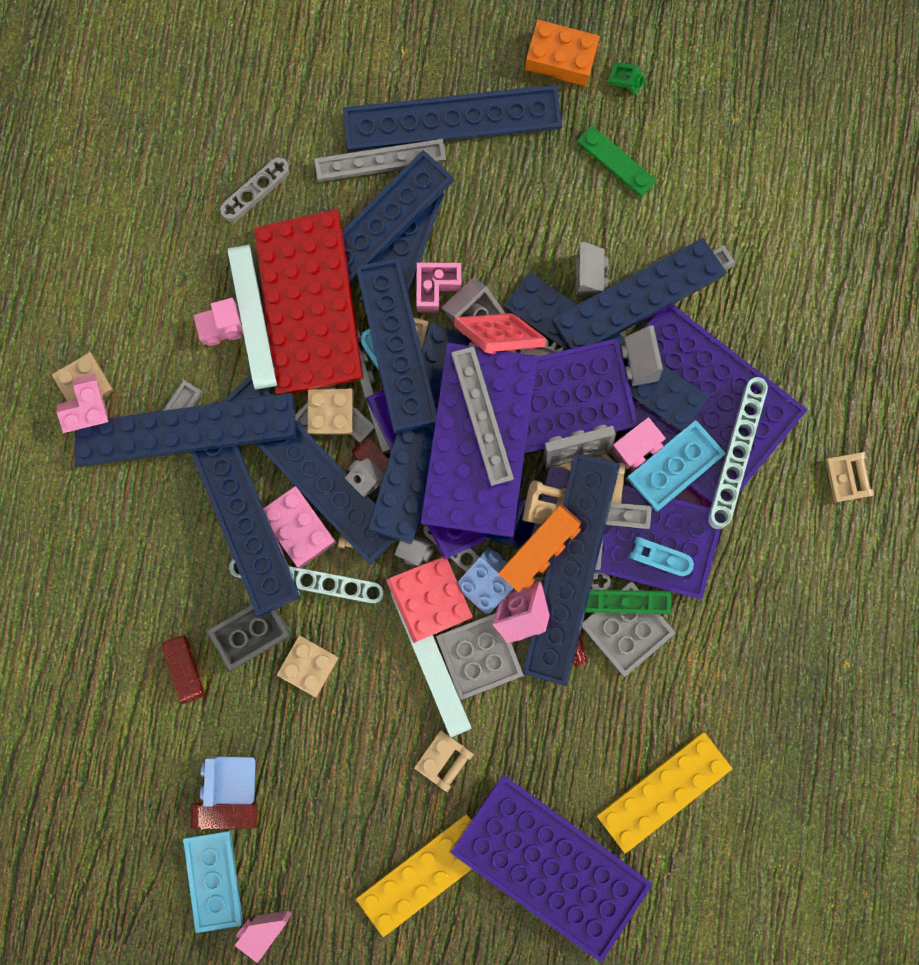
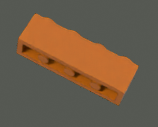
[498,503,581,592]

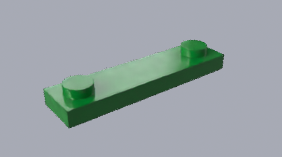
[577,125,656,198]
[585,589,671,614]

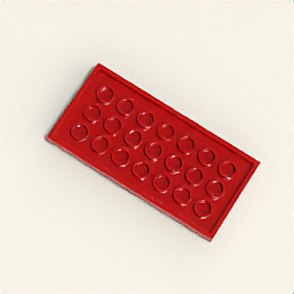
[254,209,364,395]

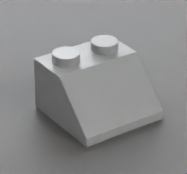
[576,242,608,297]
[441,278,506,343]
[620,325,663,386]

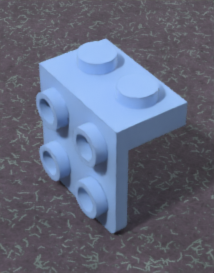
[457,547,513,614]
[200,756,256,807]

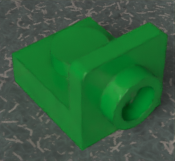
[608,62,644,95]

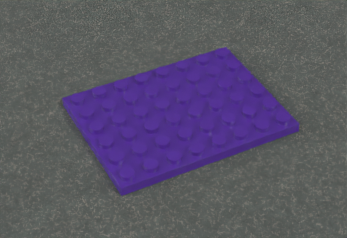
[620,305,808,504]

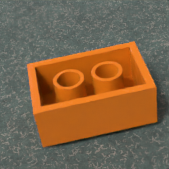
[525,19,600,87]

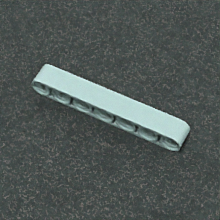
[228,244,277,390]
[708,377,768,529]
[229,559,384,603]
[391,592,472,738]

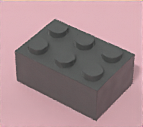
[207,605,293,671]

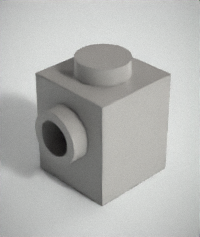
[345,458,384,497]
[394,533,433,566]

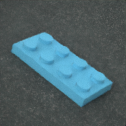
[627,420,726,512]
[183,830,243,933]

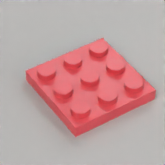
[454,313,546,354]
[386,557,473,643]

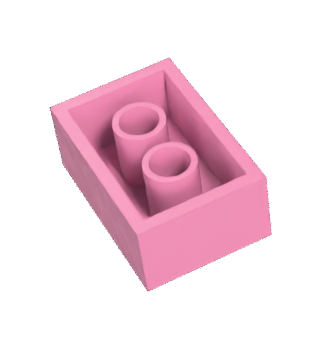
[264,486,337,568]

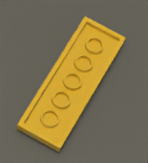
[596,732,732,854]
[356,813,472,937]

